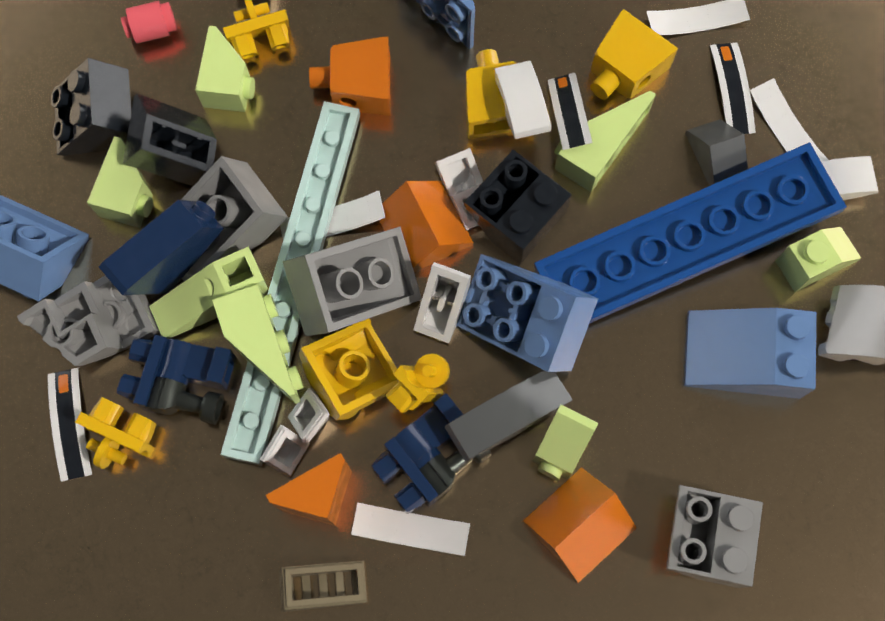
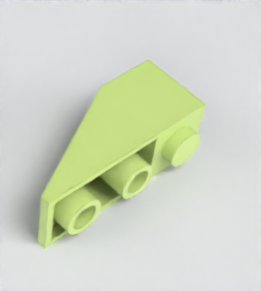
[149,246,269,339]
[212,284,304,404]

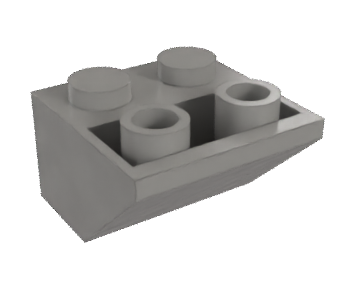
[666,485,763,588]

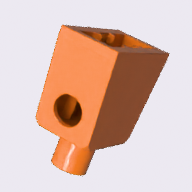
[309,37,391,116]

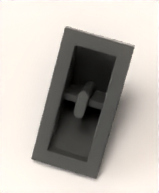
[685,119,748,186]

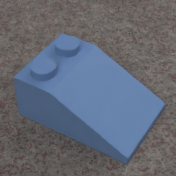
[684,308,817,399]

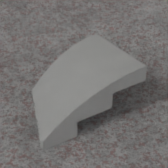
[17,275,160,366]
[818,285,885,365]

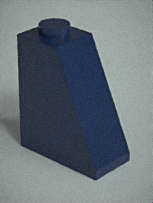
[99,200,224,295]

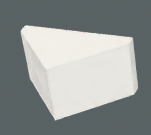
[413,262,471,344]

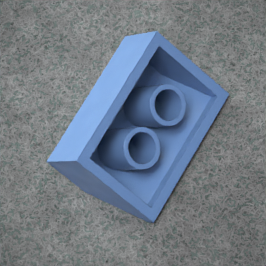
[0,195,89,302]

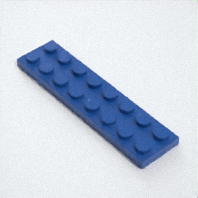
[534,142,847,323]

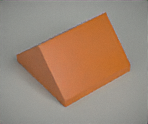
[378,181,474,272]
[266,453,352,526]
[522,467,637,583]

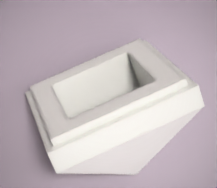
[288,388,330,444]
[260,425,310,478]

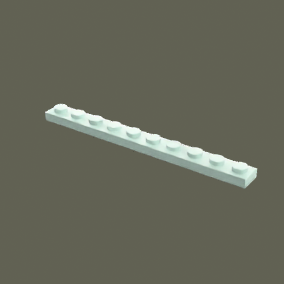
[220,101,360,466]

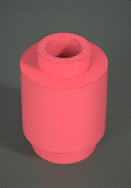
[121,0,177,44]

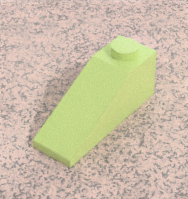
[554,91,656,192]

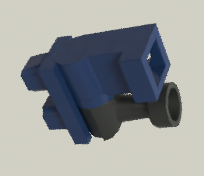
[117,335,237,425]
[371,393,492,514]

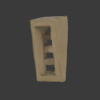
[279,560,367,612]

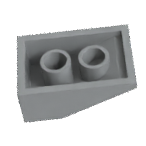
[181,156,288,281]
[283,226,422,336]

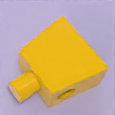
[590,9,678,100]
[466,49,517,139]

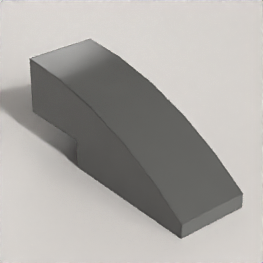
[445,371,572,462]

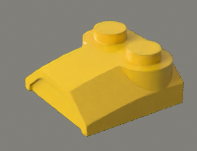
[299,319,399,421]

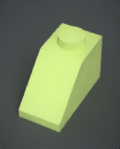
[195,26,255,112]
[87,136,153,228]
[775,227,861,292]
[532,404,598,480]

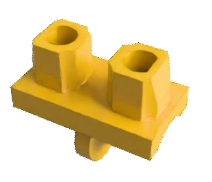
[223,0,290,60]
[385,353,450,413]
[75,397,156,469]

